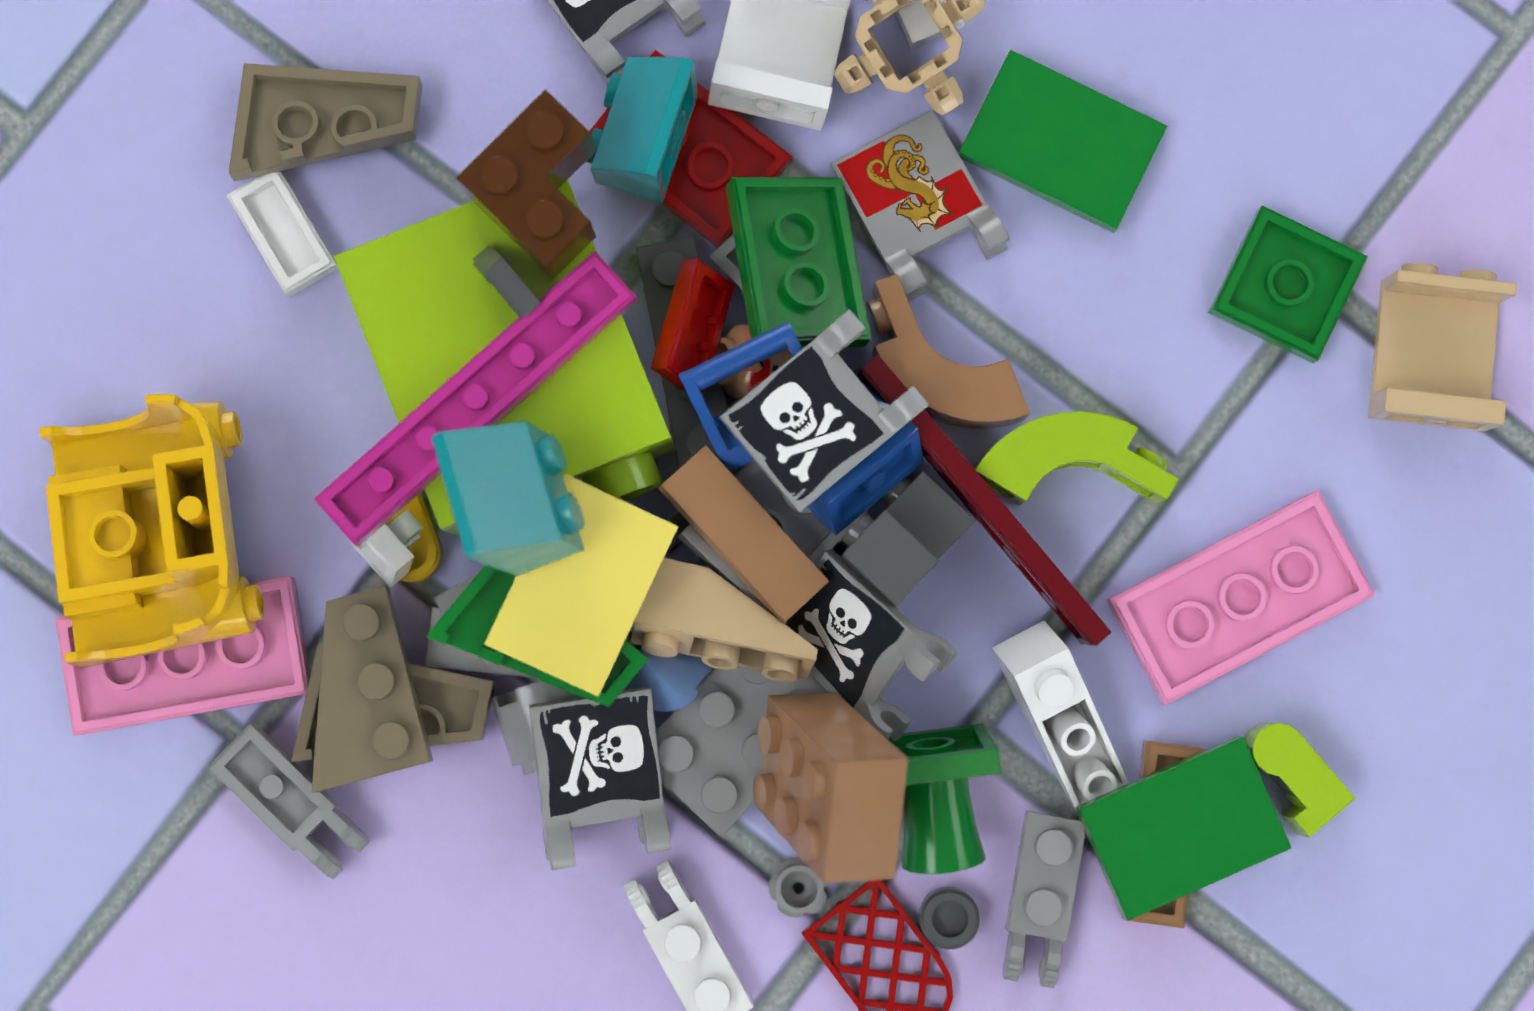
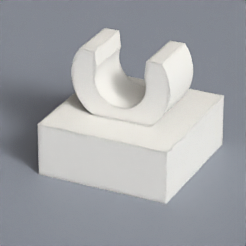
[351,510,424,588]

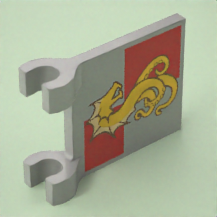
[830,110,1010,301]

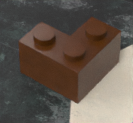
[456,89,596,279]

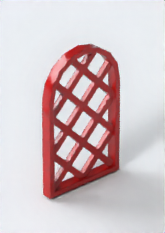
[801,880,953,1011]

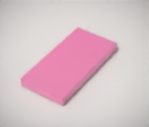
[1107,490,1375,705]
[55,576,310,736]

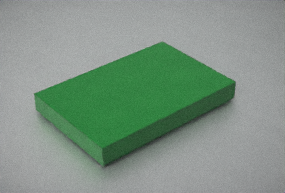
[958,49,1168,233]
[725,177,872,349]
[1075,736,1292,921]

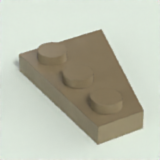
[229,63,422,182]
[311,586,433,794]
[291,644,496,762]

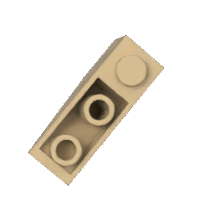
[630,558,818,682]

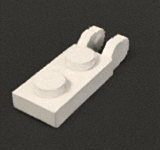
[623,860,754,1011]

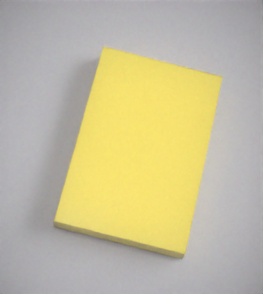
[484,474,678,697]

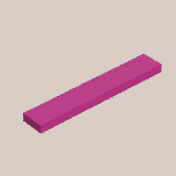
[314,251,637,547]

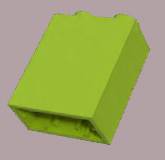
[333,180,676,537]

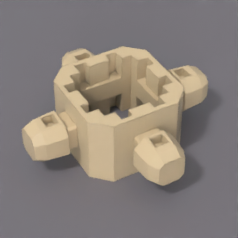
[833,0,987,116]

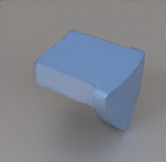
[632,648,714,712]

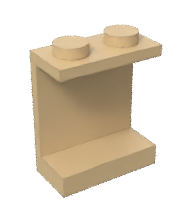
[1368,263,1517,432]

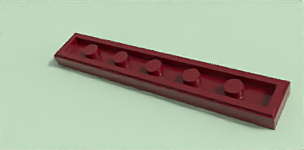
[857,355,1112,646]

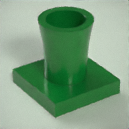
[888,723,1001,874]

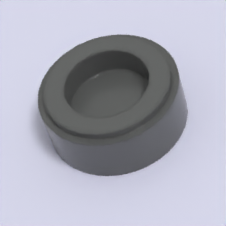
[918,887,980,949]

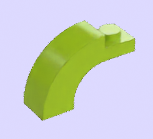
[974,411,1179,505]

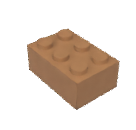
[753,692,908,884]

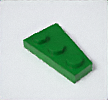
[425,565,649,707]

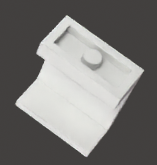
[708,0,851,131]

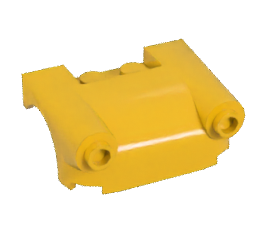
[39,394,265,669]

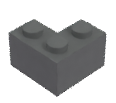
[839,471,976,607]

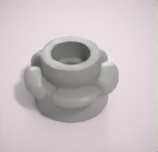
[769,857,827,918]

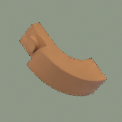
[867,273,1030,429]

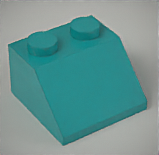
[586,57,698,204]
[431,421,584,576]

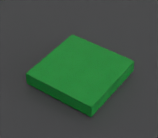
[1208,205,1368,363]

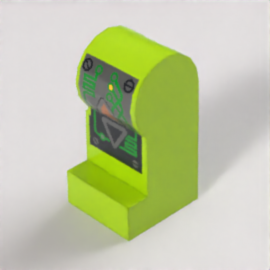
[1245,723,1356,837]

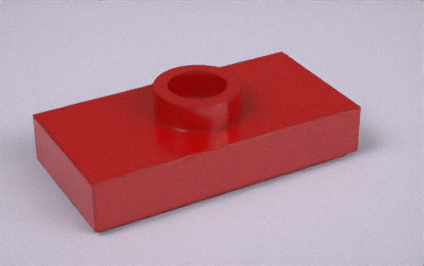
[650,258,735,393]

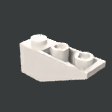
[992,620,1129,818]

